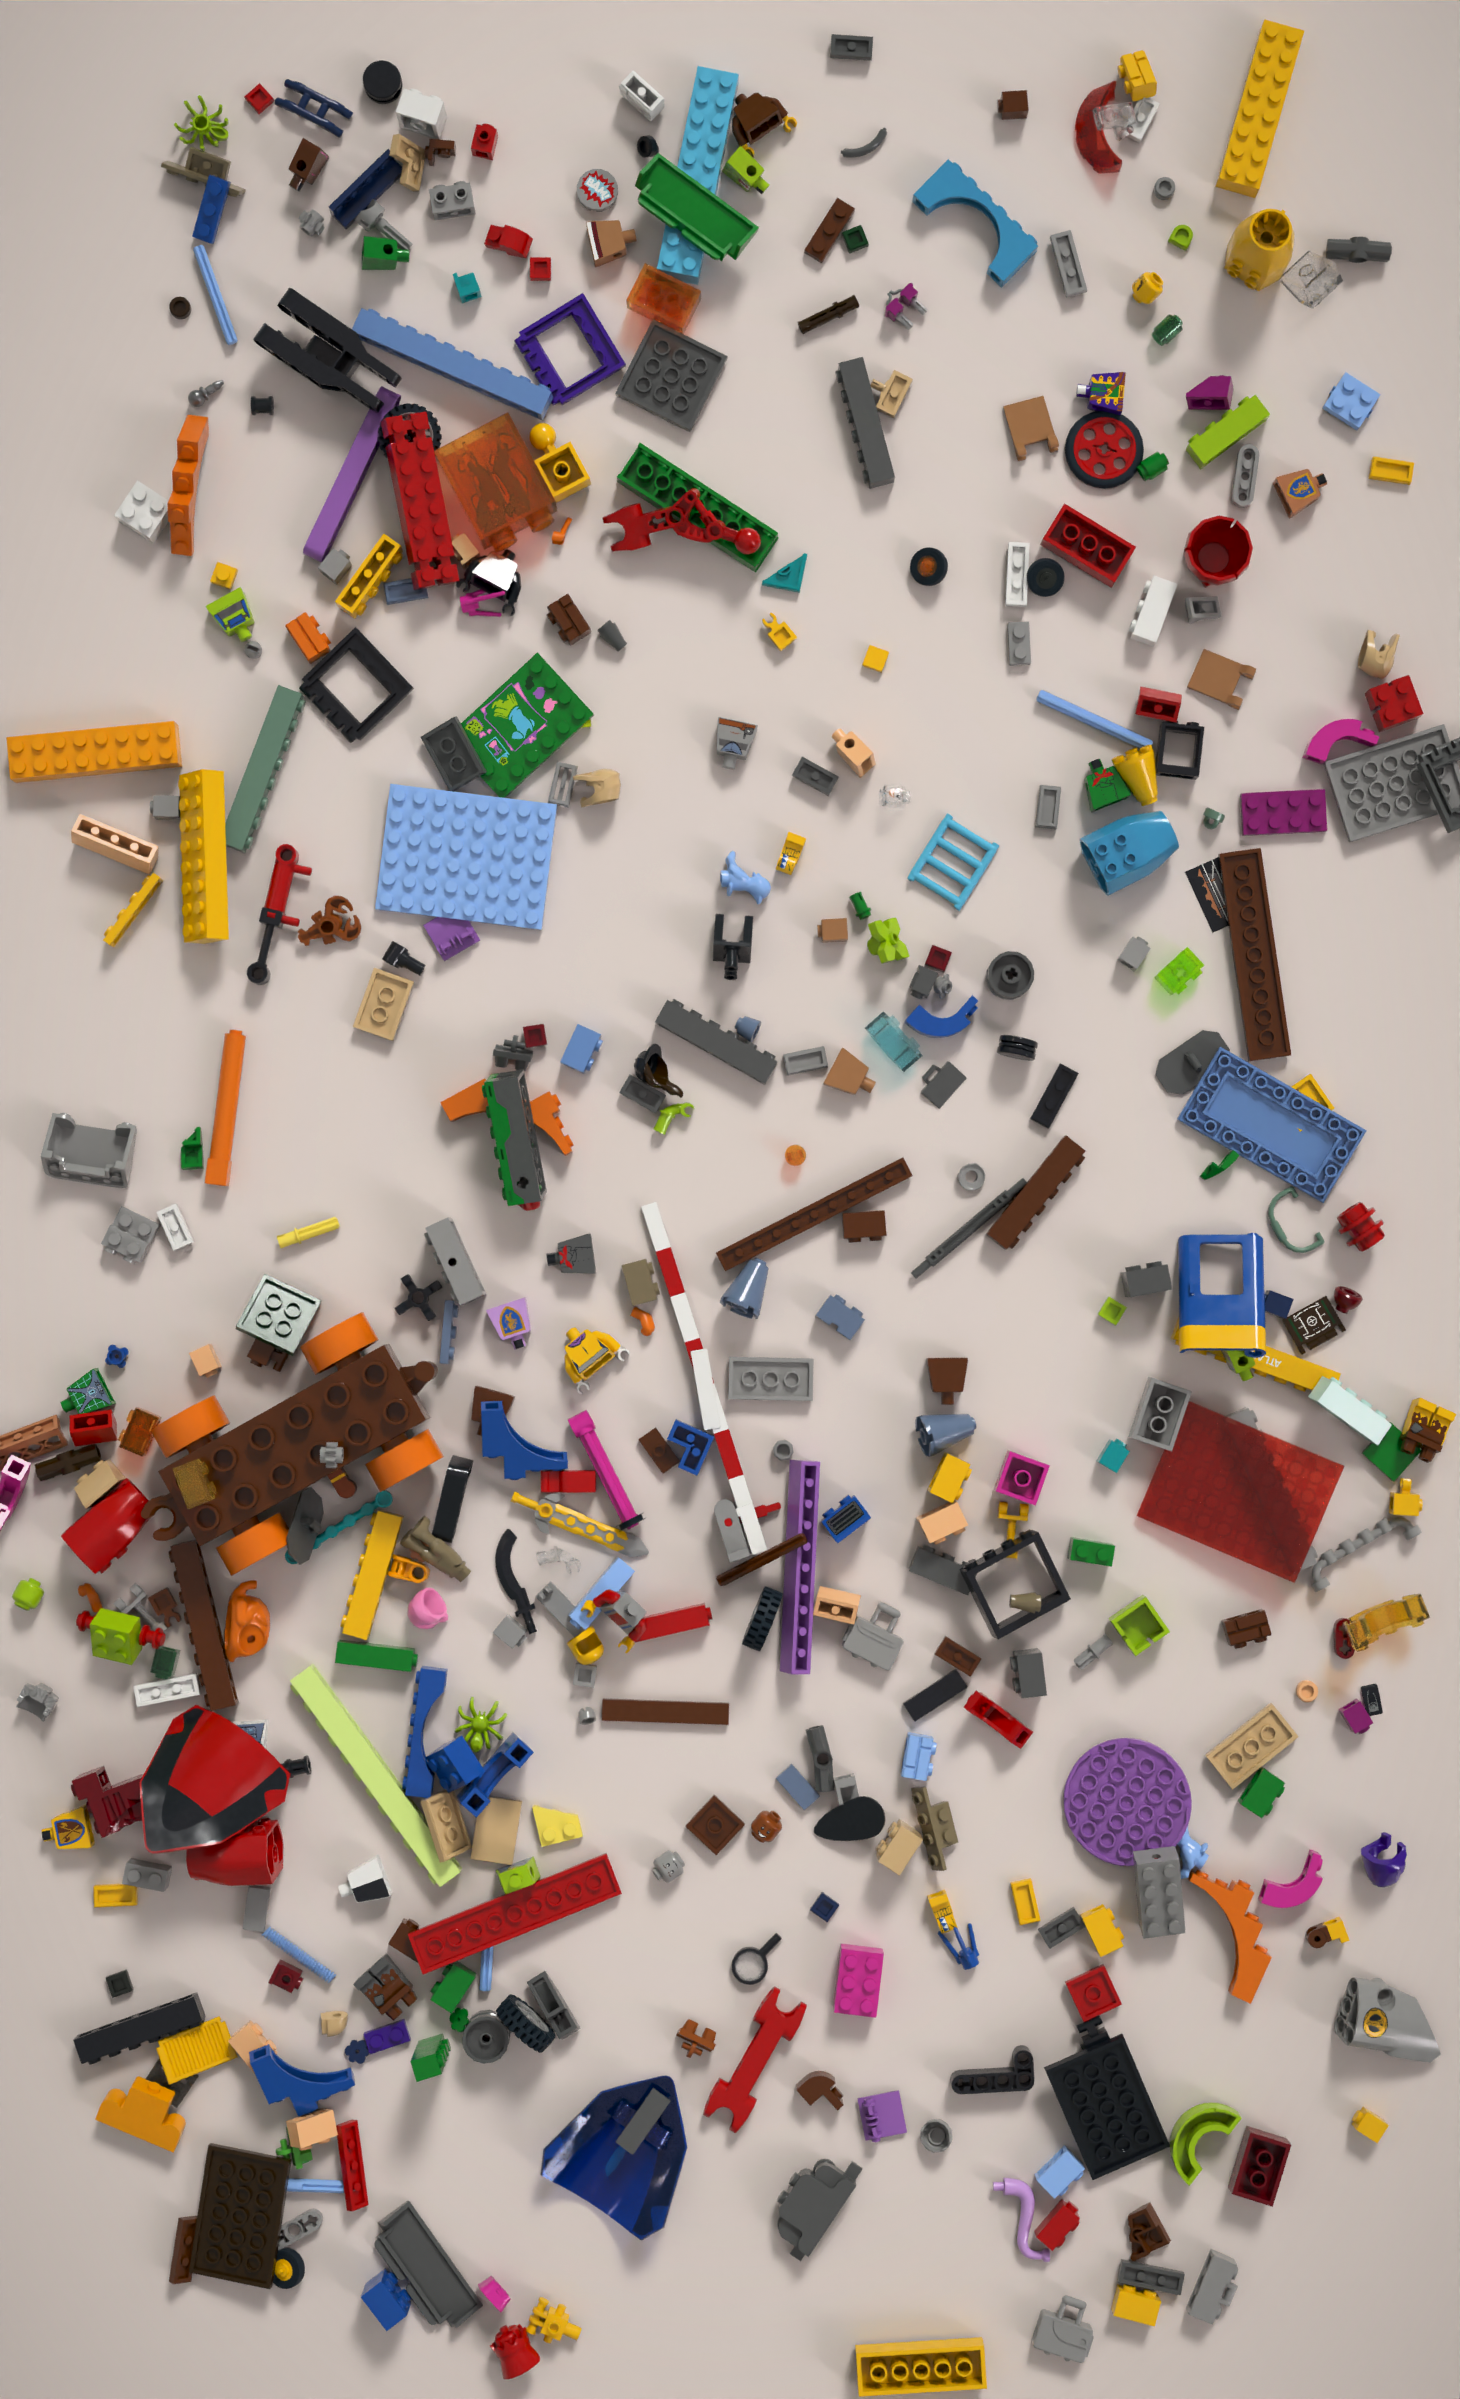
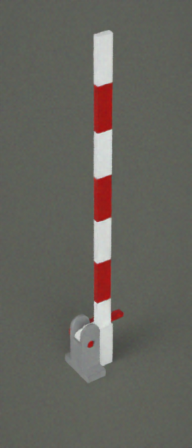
[641,1202,781,1562]

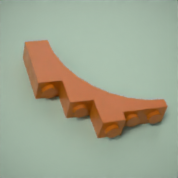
[167,415,209,556]
[440,1078,574,1156]
[1187,1869,1272,2004]

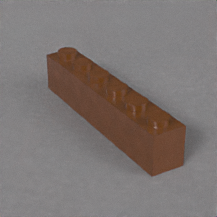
[986,1135,1085,1250]

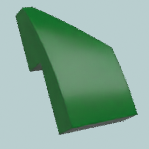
[181,1127,204,1170]
[1200,1150,1240,1180]

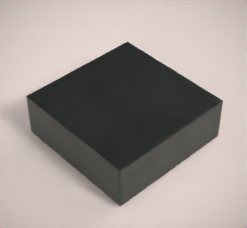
[106,1969,134,1998]

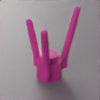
[460,589,505,617]

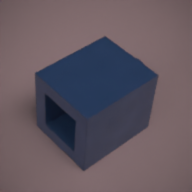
[1265,1290,1294,1319]

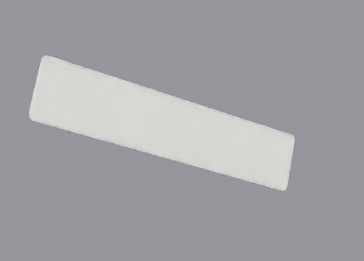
[691,1349,721,1430]

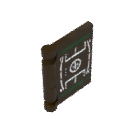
[1282,1296,1346,1355]

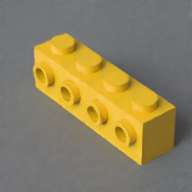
[335,534,403,619]

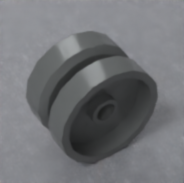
[986,951,1034,1000]
[462,2010,511,2064]

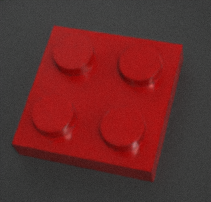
[1065,1964,1122,2022]

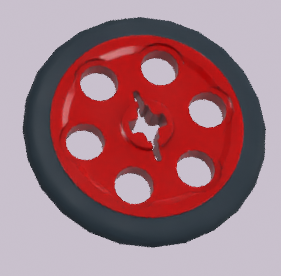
[1065,411,1144,489]

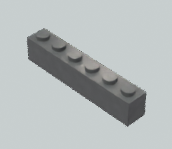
[835,357,895,489]
[655,999,777,1085]

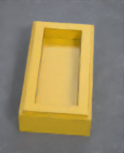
[1369,456,1414,485]
[1010,1878,1040,1925]
[93,1884,138,1907]

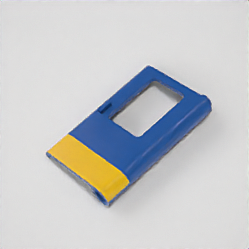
[1178,1233,1266,1358]

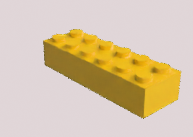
[855,2337,987,2397]

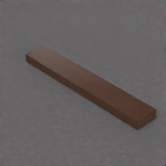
[602,1698,729,1725]

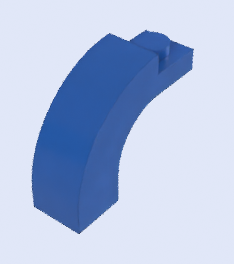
[904,995,978,1038]

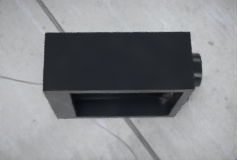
[1155,721,1204,780]

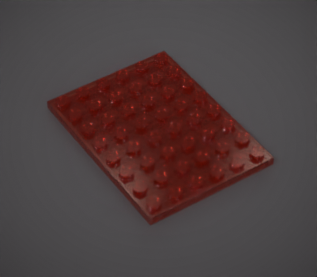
[1137,1401,1344,1583]

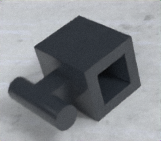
[1076,2016,1110,2050]

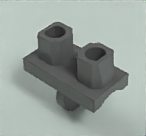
[493,1035,533,1071]

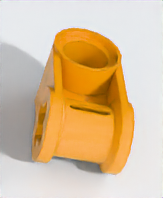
[387,1554,430,1583]

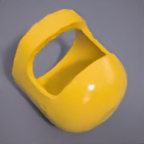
[567,1626,604,1665]

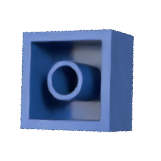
[426,1735,485,1793]
[361,2268,411,2331]

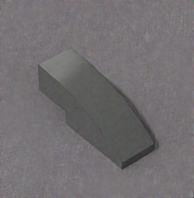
[527,1971,581,2040]

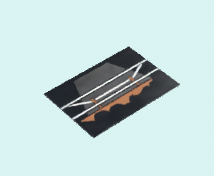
[1185,857,1228,933]

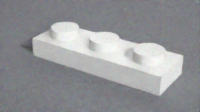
[1005,542,1030,607]
[133,1673,201,1707]

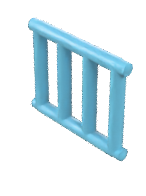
[907,814,999,910]

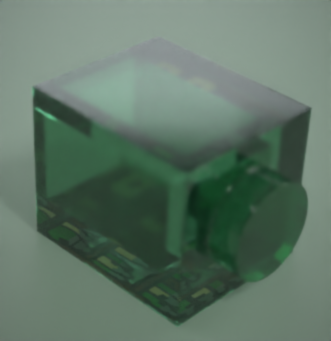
[150,1646,181,1679]

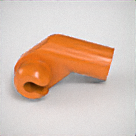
[630,1307,655,1336]
[78,1583,103,1612]

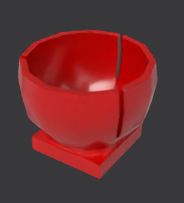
[1184,515,1253,588]

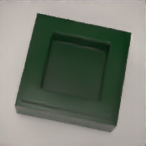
[842,225,869,254]

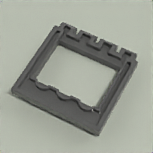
[1417,737,1460,833]

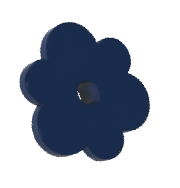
[345,2040,369,2064]

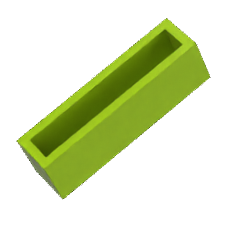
[1186,395,1270,470]

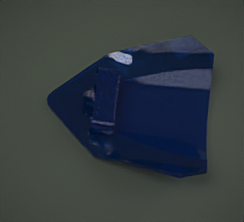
[540,2075,687,2240]

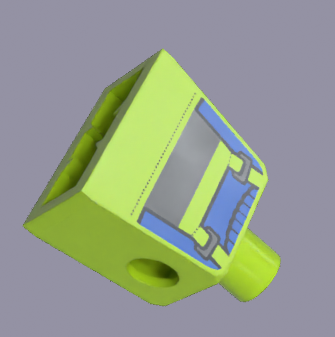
[206,587,255,642]
[1221,1350,1255,1381]

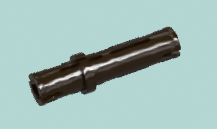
[797,295,859,334]

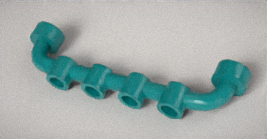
[285,1490,393,1564]

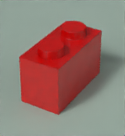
[1135,686,1182,723]
[69,1409,117,1447]

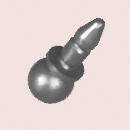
[188,380,224,407]

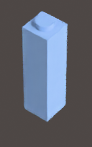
[568,1557,635,1630]

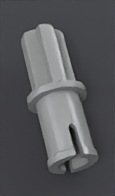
[1074,1634,1113,1669]

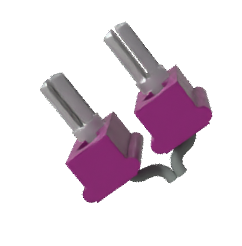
[885,283,928,330]

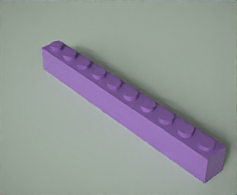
[780,1460,820,1674]

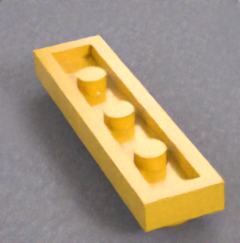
[103,873,164,947]

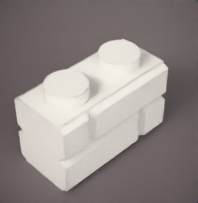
[619,71,665,122]

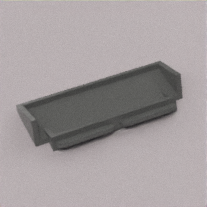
[374,2201,483,2328]

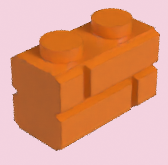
[285,612,331,664]

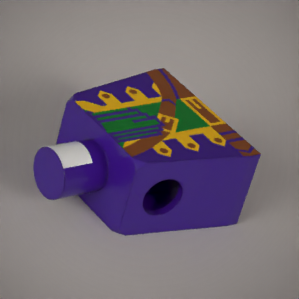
[1076,372,1126,415]

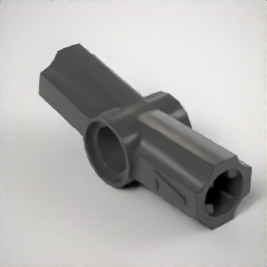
[1326,237,1392,263]
[806,1725,834,1792]

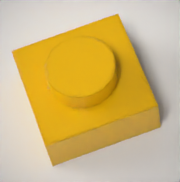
[210,562,238,590]

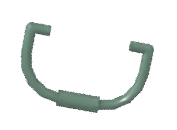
[1268,1186,1324,1253]

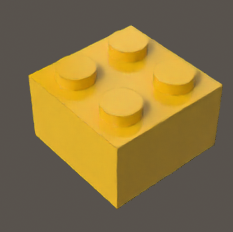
[927,1452,972,1503]

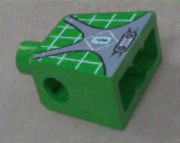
[60,1368,116,1414]

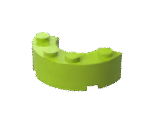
[1169,2103,1242,2186]

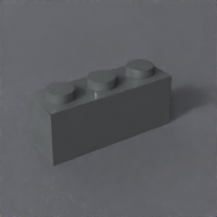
[908,1544,977,1595]

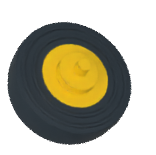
[273,2248,305,2289]

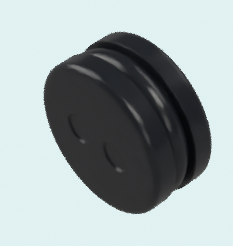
[363,60,403,104]
[997,1035,1038,1061]

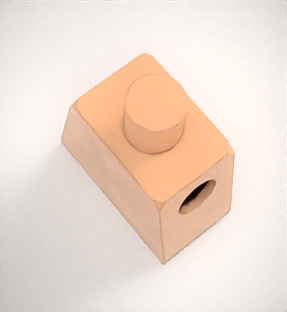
[831,728,876,778]

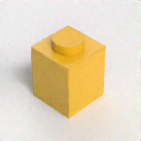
[1352,2107,1389,2144]

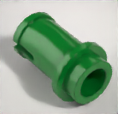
[849,892,871,920]

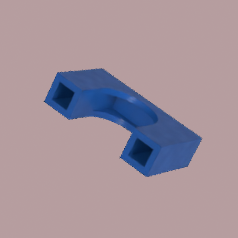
[456,1732,534,1818]

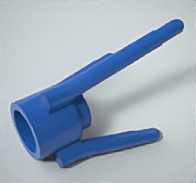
[938,1923,979,1970]

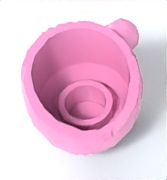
[407,1587,448,1629]

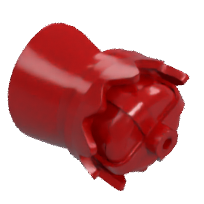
[490,2324,540,2379]

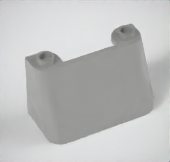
[41,1113,137,1188]

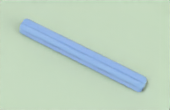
[193,245,238,345]

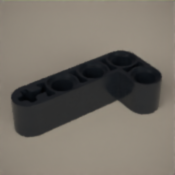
[432,1455,473,1543]
[950,2045,1034,2094]

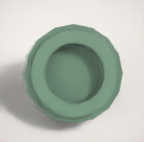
[1203,807,1225,829]

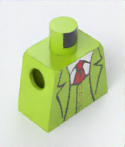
[722,146,770,194]

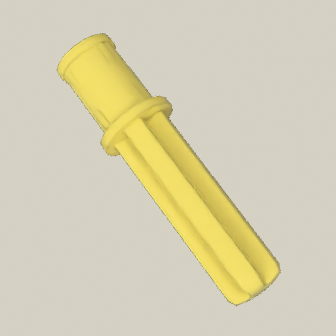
[277,1217,340,1249]

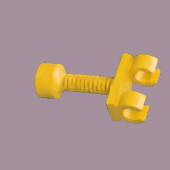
[997,1501,1029,1559]

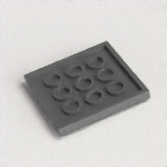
[615,319,728,432]

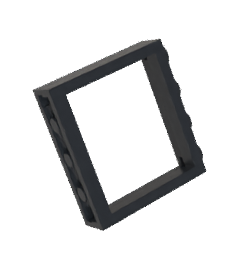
[959,1529,1071,1640]

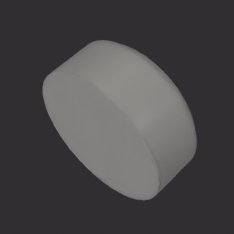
[1154,177,1175,200]

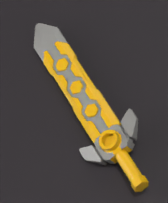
[511,1492,649,1558]

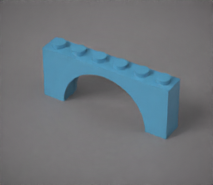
[912,159,1038,288]

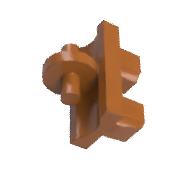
[676,2019,716,2058]

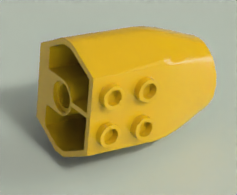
[1224,209,1294,291]

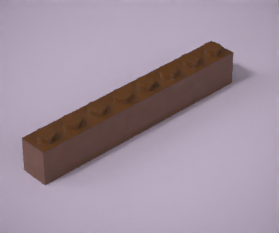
[169,1539,239,1711]

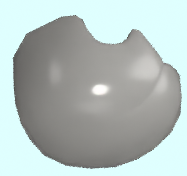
[920,2119,952,2153]

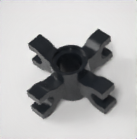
[395,1274,442,1321]

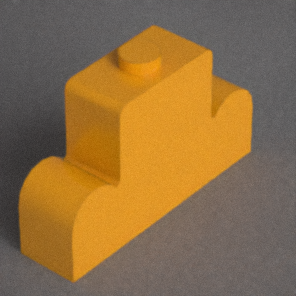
[95,2076,186,2153]

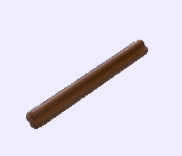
[716,1533,808,1586]

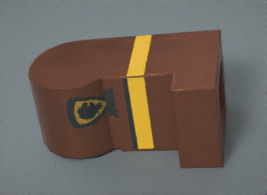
[328,1467,357,1498]

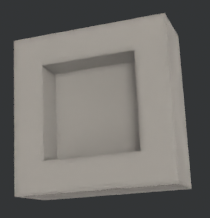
[573,1663,597,1688]

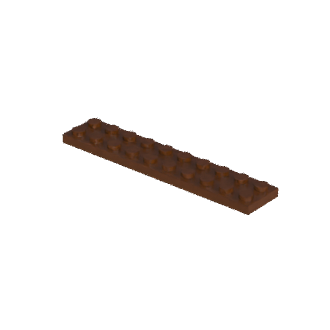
[1218,848,1291,1062]

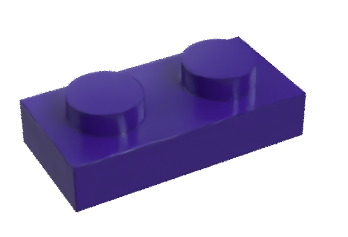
[363,2019,411,2054]

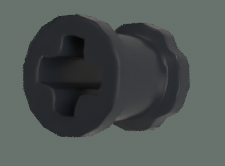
[251,396,274,415]

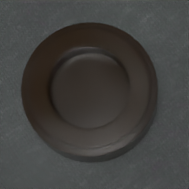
[169,297,191,319]

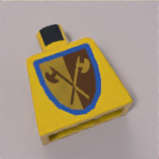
[42,1805,95,1849]

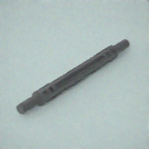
[911,1178,1027,1279]

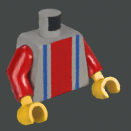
[581,1589,647,1653]

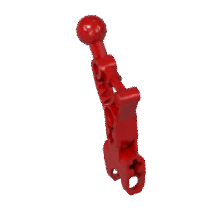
[602,488,761,555]

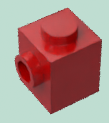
[471,124,498,160]

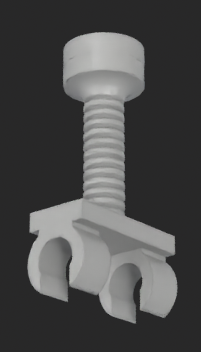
[114,1583,168,1632]

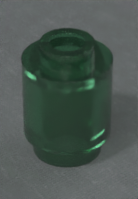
[1151,314,1183,346]

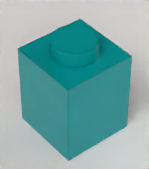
[1096,1438,1130,1473]

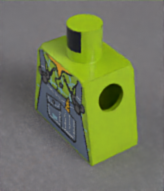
[496,1856,541,1894]

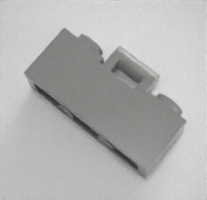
[1186,2249,1238,2325]

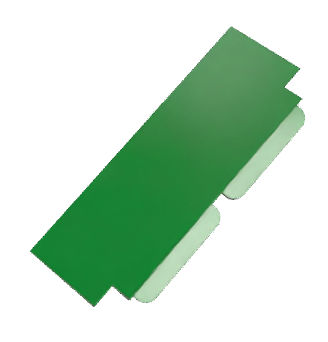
[635,153,759,261]

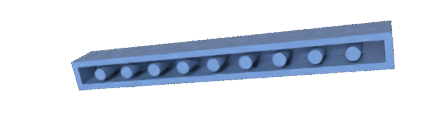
[352,308,553,421]

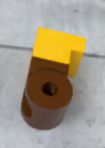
[1306,1917,1350,1948]

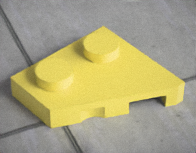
[532,1805,583,1847]

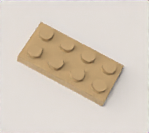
[1205,1703,1298,1790]

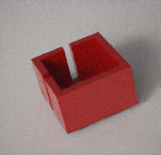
[1365,675,1424,732]

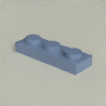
[440,1300,458,1364]

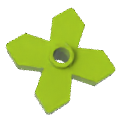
[867,918,909,964]

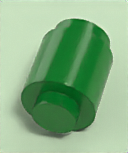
[1137,452,1169,481]

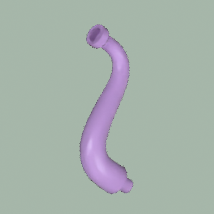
[993,2178,1050,2262]

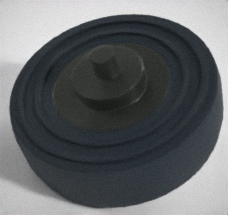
[1027,558,1064,597]

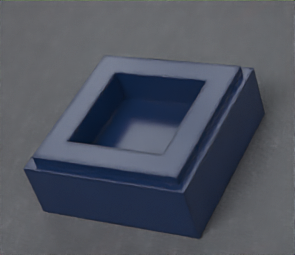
[810,1892,839,1922]

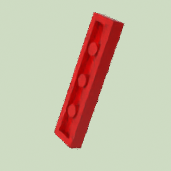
[336,2120,369,2211]

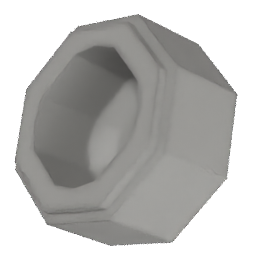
[773,1440,794,1461]

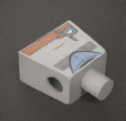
[717,717,758,770]

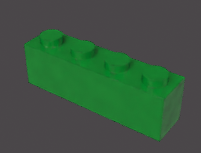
[410,2033,451,2082]

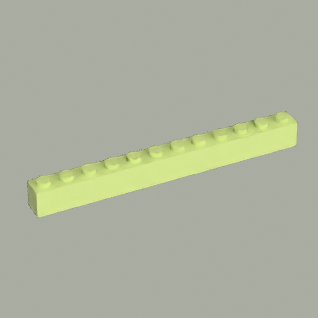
[290,1664,462,1887]

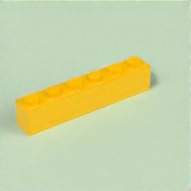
[340,1509,404,1640]

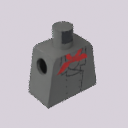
[546,1234,596,1274]

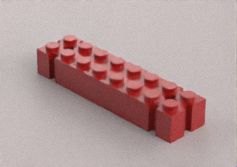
[381,412,460,590]

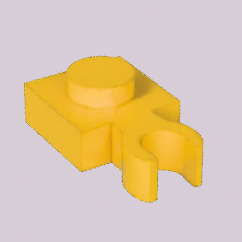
[762,613,797,652]

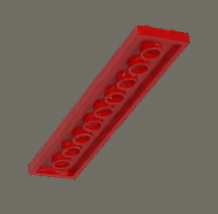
[408,1853,622,1975]

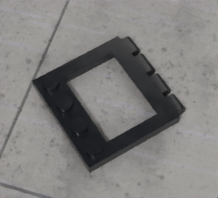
[299,627,414,743]

